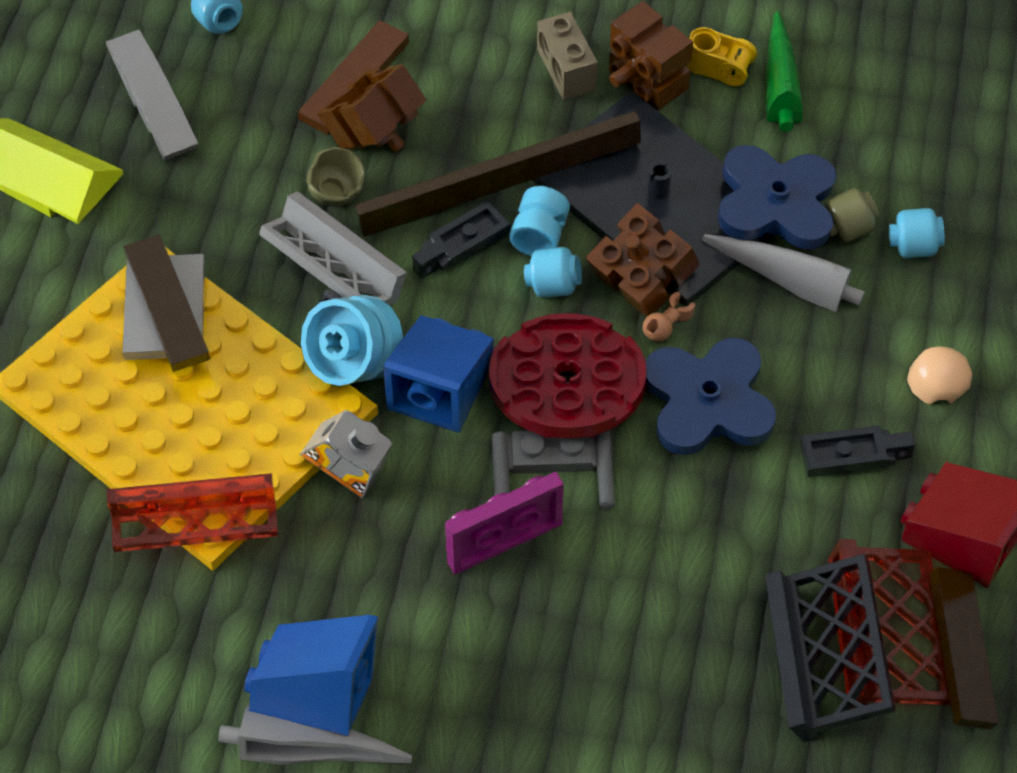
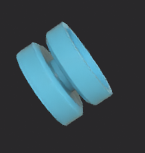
[301,295,403,386]

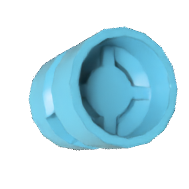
[510,186,570,256]

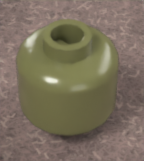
[825,188,880,243]

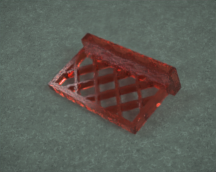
[828,539,951,708]

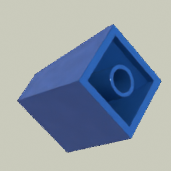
[383,315,494,433]
[245,615,378,736]

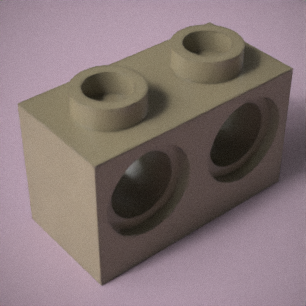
[537,11,598,100]

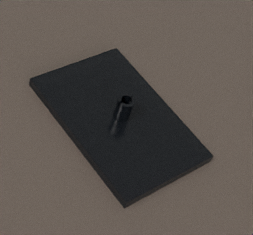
[532,91,774,307]

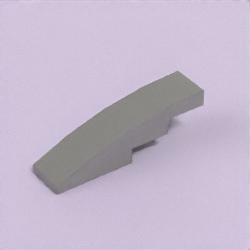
[106,30,198,161]

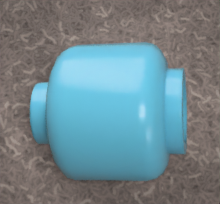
[191,0,243,34]
[888,208,945,259]
[524,247,582,298]

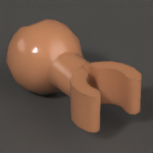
[642,292,695,342]

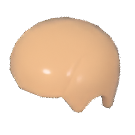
[907,346,973,404]

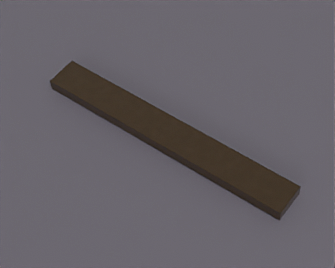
[355,111,641,237]

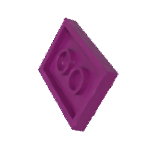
[445,471,564,575]

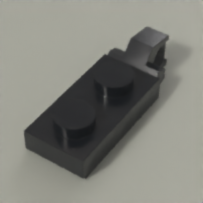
[412,201,511,279]
[800,425,915,477]

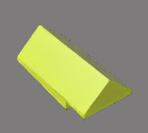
[0,118,123,224]

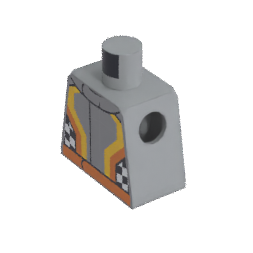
[300,410,392,498]

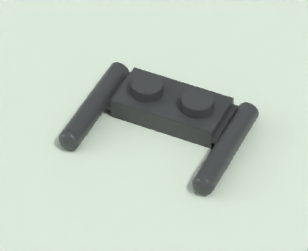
[492,430,615,509]

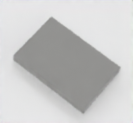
[123,254,205,360]

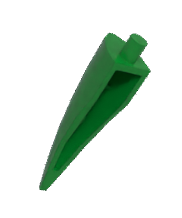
[765,11,803,132]

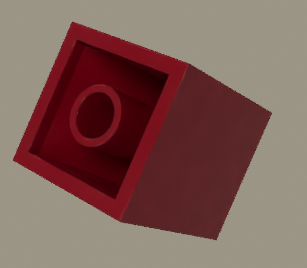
[900,462,1017,588]

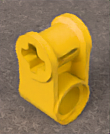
[686,27,757,86]

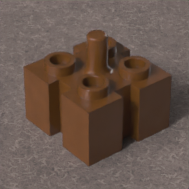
[609,1,693,111]
[317,64,427,152]
[586,203,700,317]

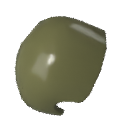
[306,147,365,208]

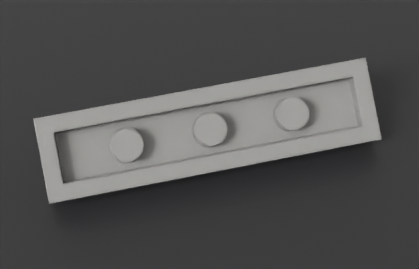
[259,191,407,306]

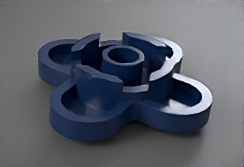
[717,145,836,249]
[646,338,776,455]

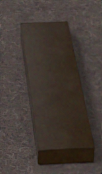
[123,234,210,372]
[929,567,999,730]

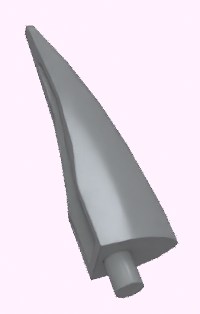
[702,234,865,312]
[218,704,412,765]

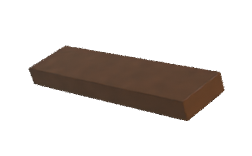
[298,20,409,135]

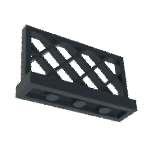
[765,553,896,742]

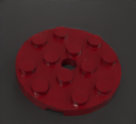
[489,313,646,438]

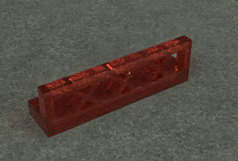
[107,473,278,552]

